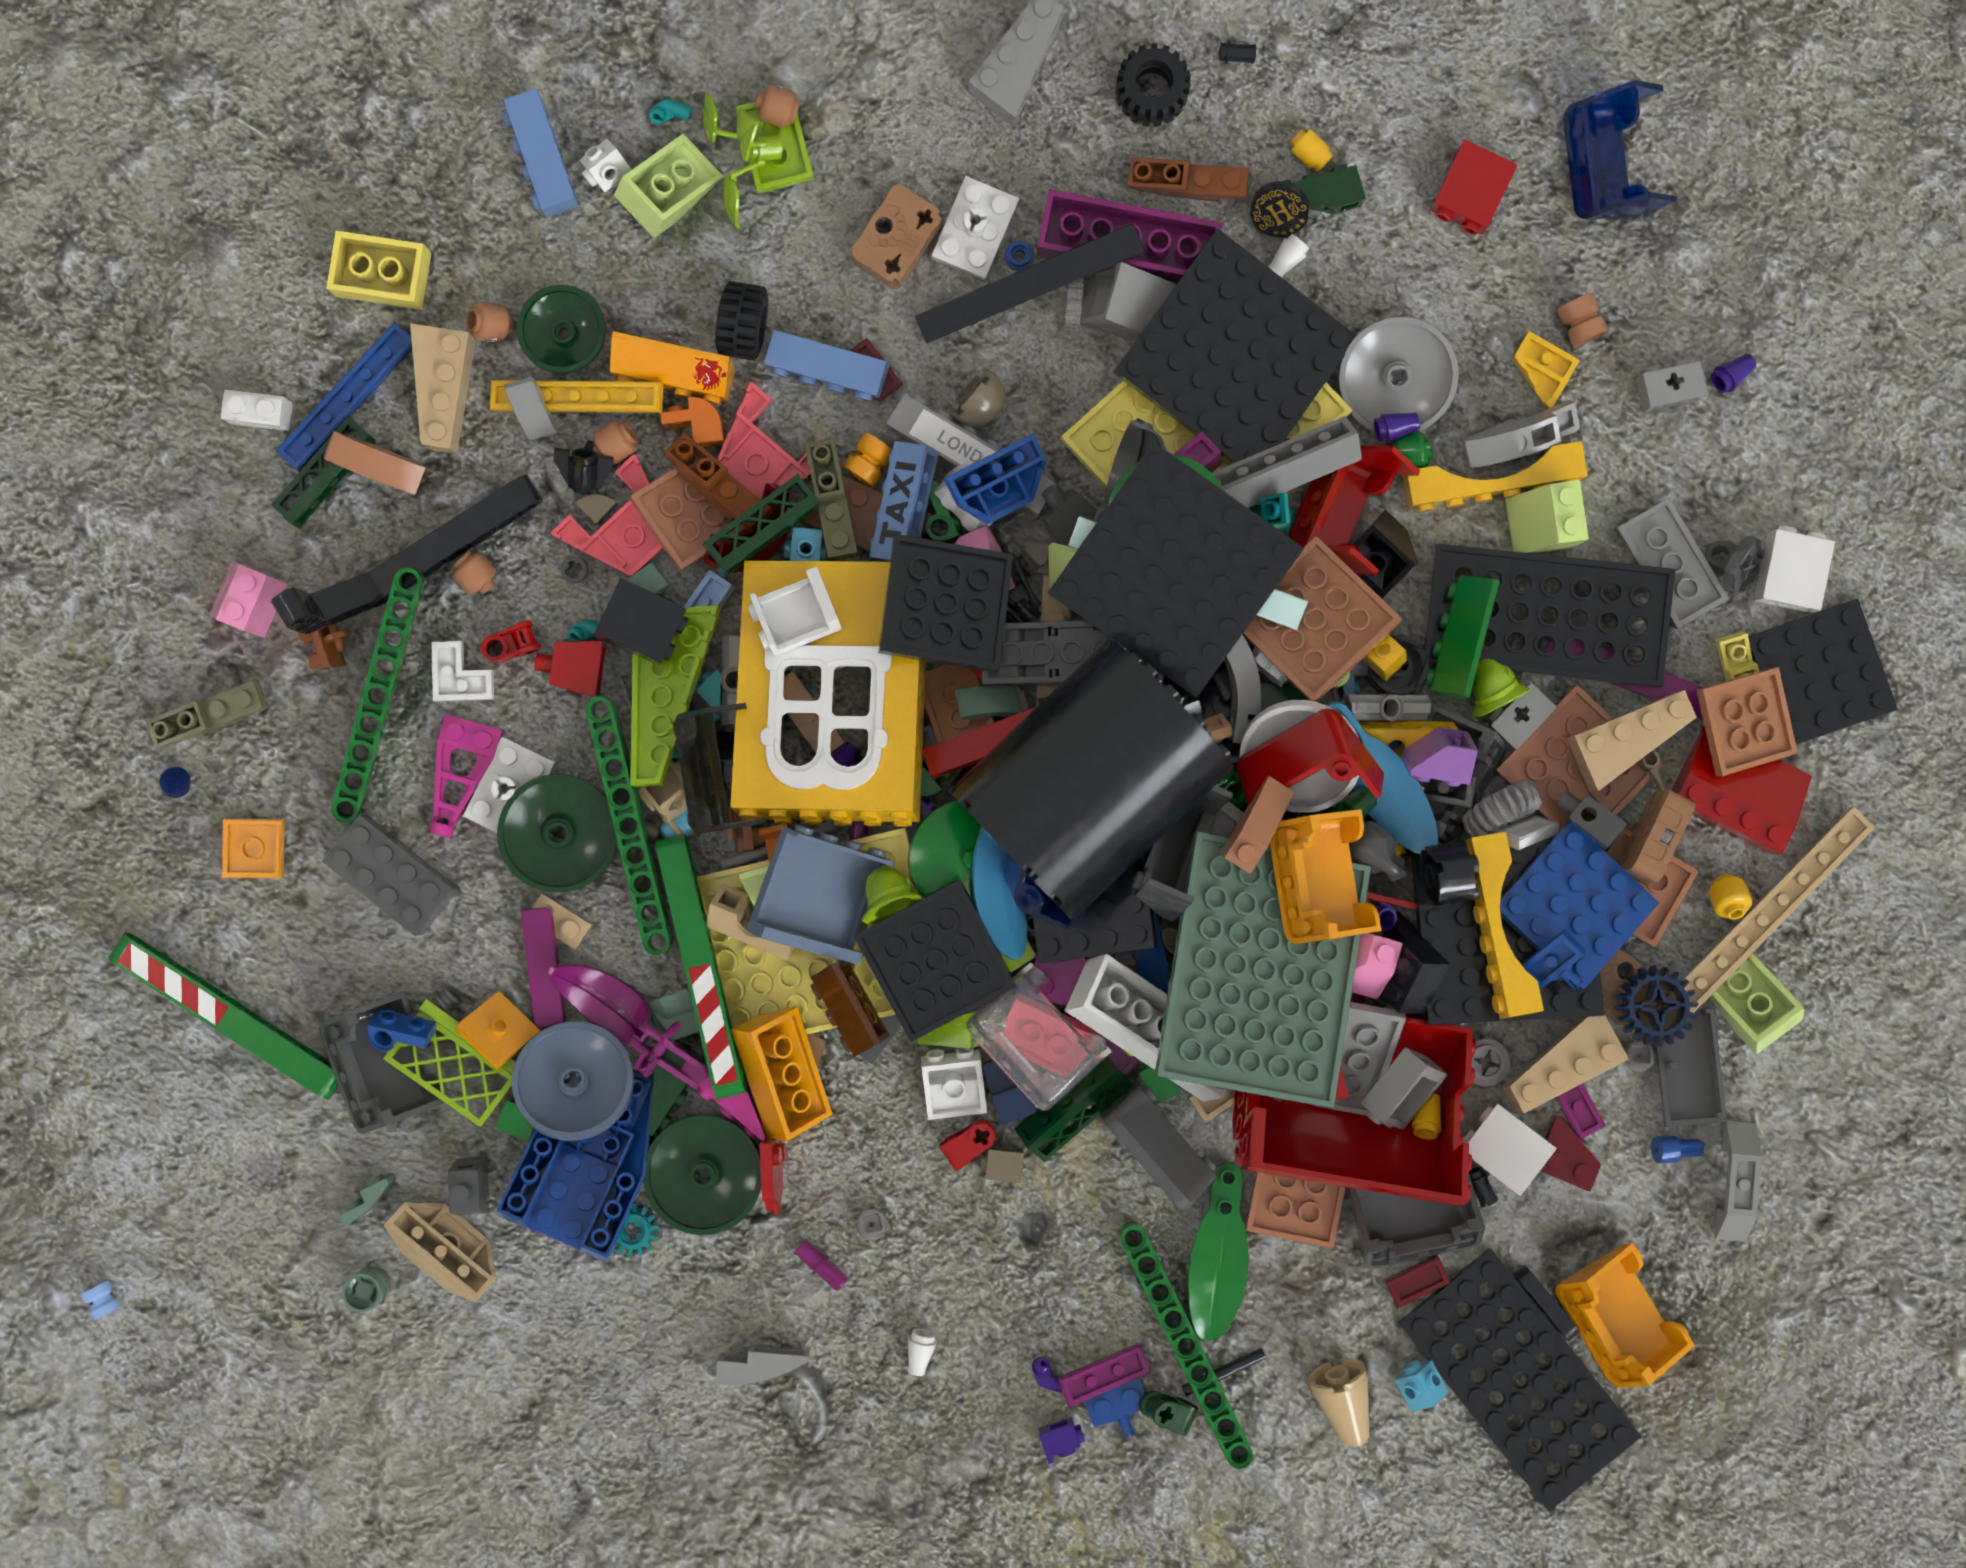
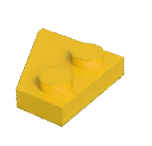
[1512,331,1580,409]

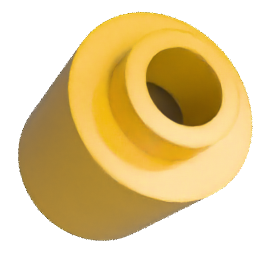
[1290,129,1334,172]

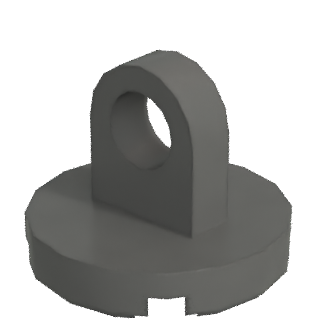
[1705,536,1765,594]

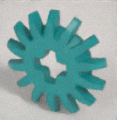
[617,1203,659,1257]

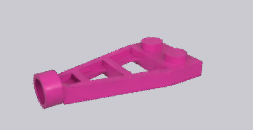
[428,714,504,838]

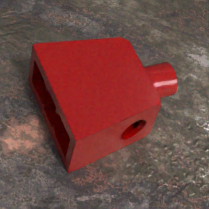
[535,641,607,698]

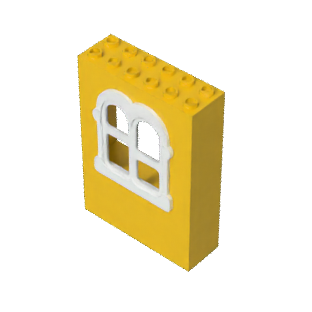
[730,561,926,827]

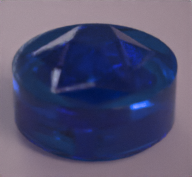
[159,767,191,798]

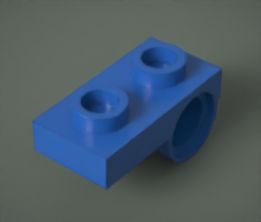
[367,1008,436,1052]

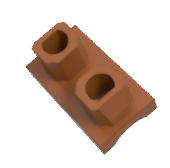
[299,623,350,669]

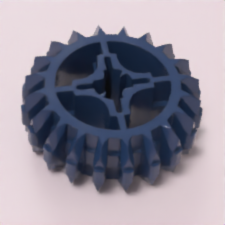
[1614,965,1698,1047]

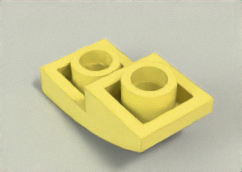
[1715,631,1759,681]

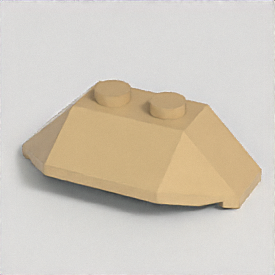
[384,1202,497,1302]

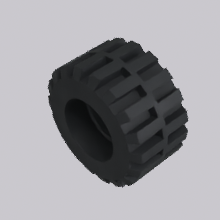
[1115,43,1191,127]
[715,281,768,361]

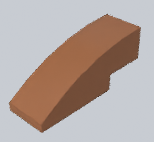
[323,431,426,495]

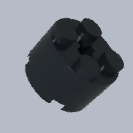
[1365,635,1429,695]
[1419,841,1479,906]

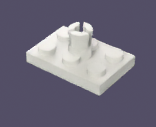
[932,176,1020,281]
[463,737,557,833]

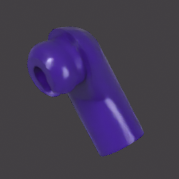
[1032,1356,1063,1394]

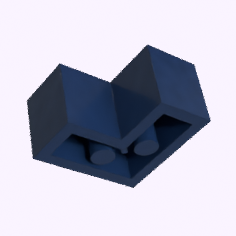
[981,1052,1039,1125]

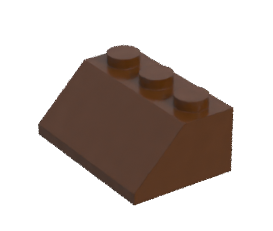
[810,960,890,1057]

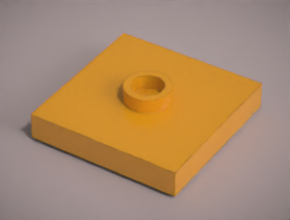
[222,819,285,879]
[455,991,541,1070]

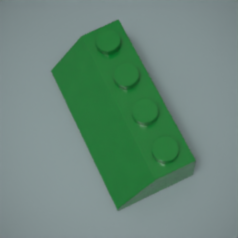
[1424,575,1500,702]

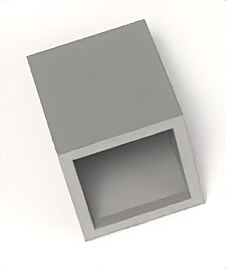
[1080,262,1176,341]

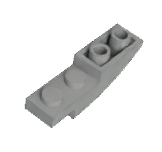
[1462,400,1580,468]

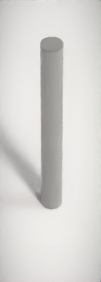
[721,821,836,870]

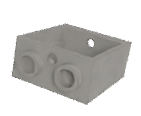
[1361,1047,1448,1130]

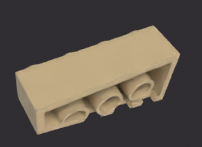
[410,323,476,455]
[1566,690,1697,792]
[1502,1013,1629,1114]

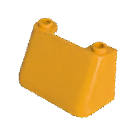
[1270,809,1381,944]
[1555,1243,1695,1388]

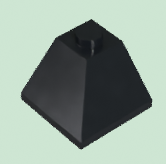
[1353,510,1418,598]

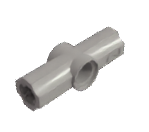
[720,636,740,726]
[1340,694,1431,721]

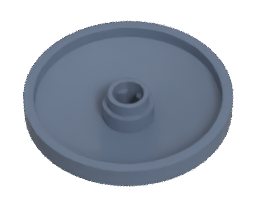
[512,1021,634,1141]

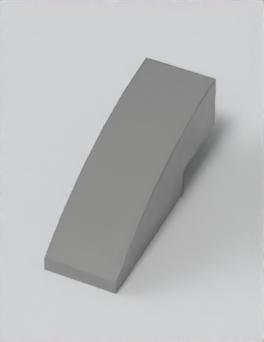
[715,1345,810,1385]

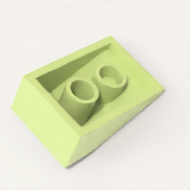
[614,134,723,238]
[1709,953,1804,1055]

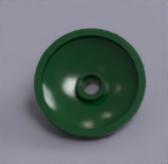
[517,285,606,374]

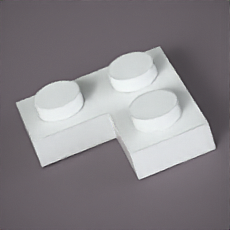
[431,641,494,702]

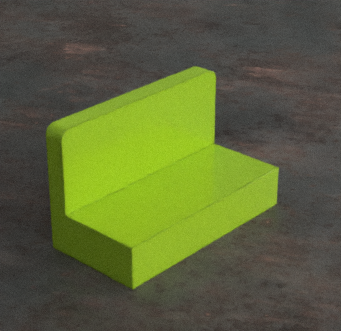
[917,1012,975,1049]

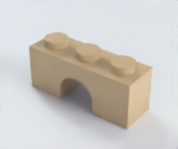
[706,884,795,960]

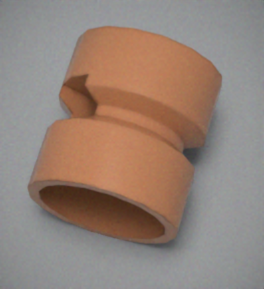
[1557,293,1609,348]

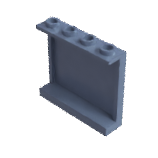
[746,824,895,965]

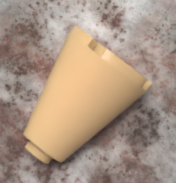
[1308,1358,1370,1448]

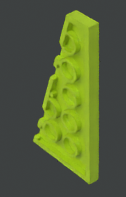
[630,605,722,787]

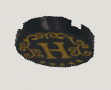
[1250,181,1310,237]

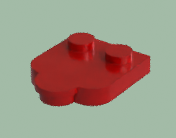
[759,1137,787,1214]

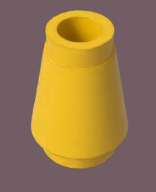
[1412,1093,1442,1140]

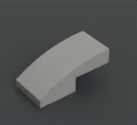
[505,376,557,441]

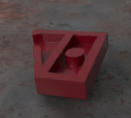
[1540,1115,1601,1192]

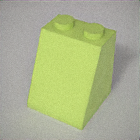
[1505,480,1589,554]

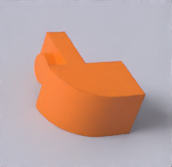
[660,397,725,448]

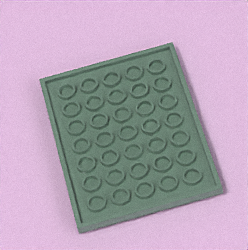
[1154,832,1371,1108]

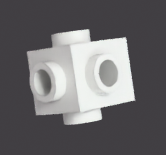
[579,139,632,192]

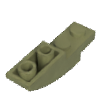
[805,438,858,561]
[146,680,268,749]

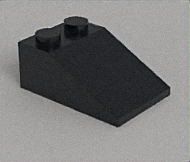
[1381,911,1450,1013]

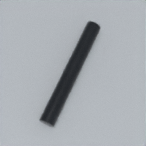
[1181,1348,1267,1397]

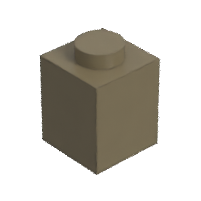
[980,1146,1024,1183]

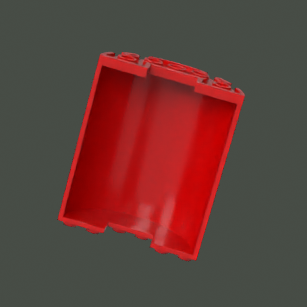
[1232,1017,1476,1206]

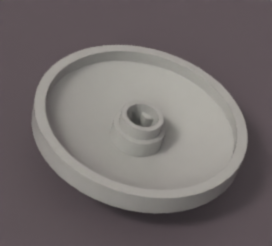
[1339,316,1459,433]

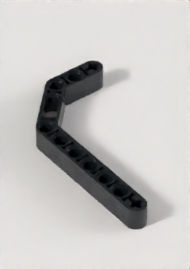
[271,475,543,634]

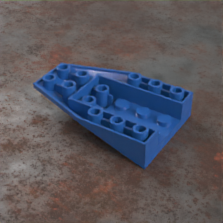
[496,1072,654,1263]

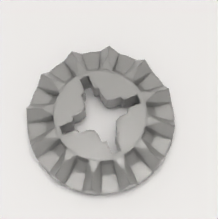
[1472,1039,1510,1086]

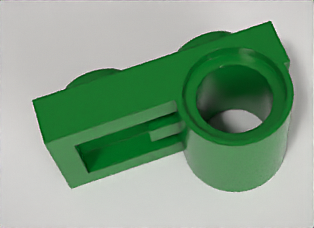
[926,481,962,543]

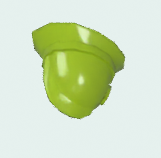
[1471,658,1530,718]
[861,865,924,924]

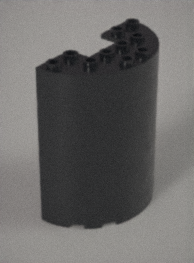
[949,639,1234,921]

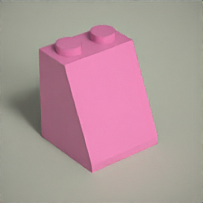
[209,561,287,638]

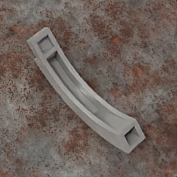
[1223,635,1261,744]

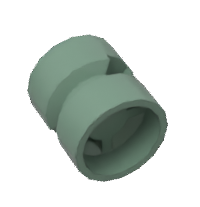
[342,1267,391,1313]

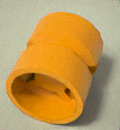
[842,432,893,488]

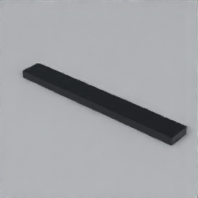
[915,223,1144,344]

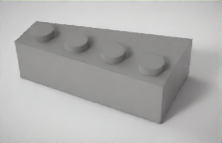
[968,0,1064,128]

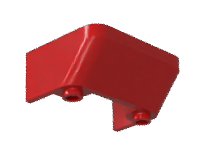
[1288,446,1420,575]
[1237,708,1384,821]

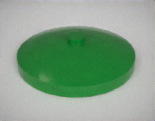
[908,801,1026,905]

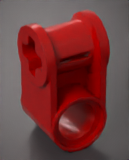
[481,620,542,664]
[938,1119,995,1171]

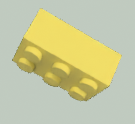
[326,231,431,310]

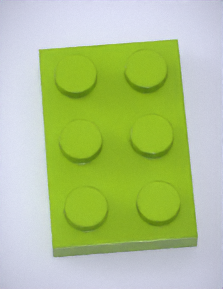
[735,102,814,194]

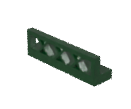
[271,416,376,529]
[703,474,820,578]
[1014,1051,1133,1163]

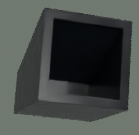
[593,578,689,665]

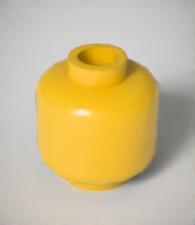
[1708,874,1752,920]

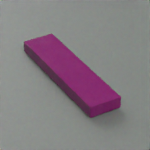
[520,907,566,1027]

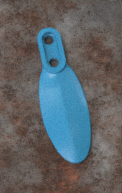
[1325,701,1438,854]
[972,826,1027,960]

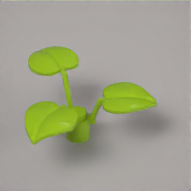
[703,92,783,229]

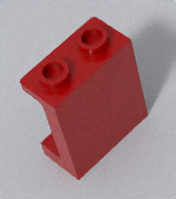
[1430,139,1518,235]

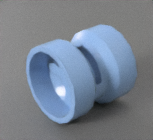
[80,1280,121,1321]

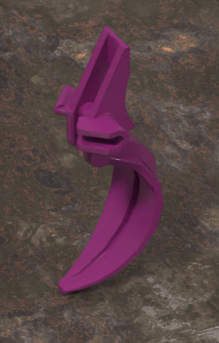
[547,964,709,1089]

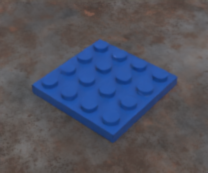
[1500,822,1660,990]

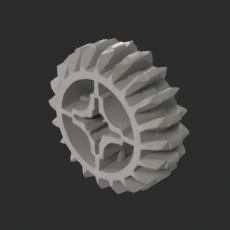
[1461,781,1542,838]

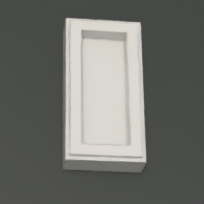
[1496,815,1559,850]

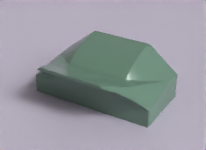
[647,988,699,1041]

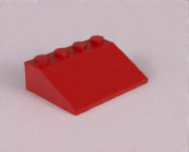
[1671,726,1812,854]

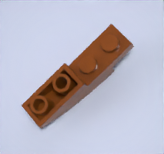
[1127,157,1250,202]
[664,433,772,533]

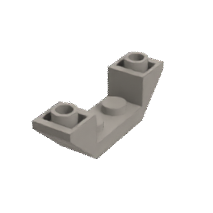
[1714,1120,1762,1242]

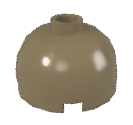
[949,368,1005,428]

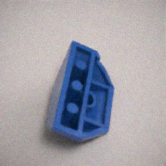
[943,433,1047,525]

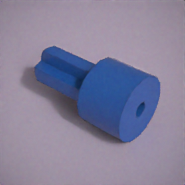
[1651,1136,1704,1163]

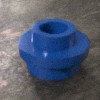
[1005,241,1034,271]

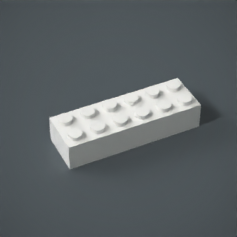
[1065,954,1227,1101]

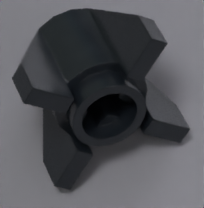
[554,440,614,494]

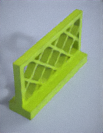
[383,999,516,1128]

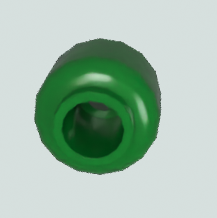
[1394,431,1433,468]

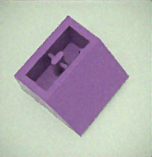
[1401,727,1478,787]

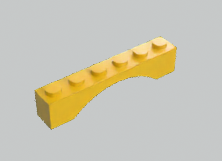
[1402,441,1588,513]
[1465,832,1544,1019]

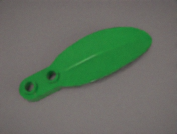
[1188,1163,1248,1341]

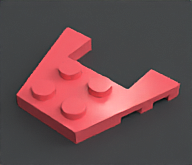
[717,381,819,499]
[550,454,663,577]

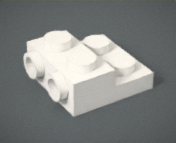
[921,1047,987,1120]

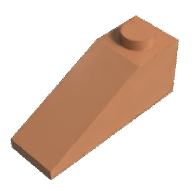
[1218,776,1295,874]

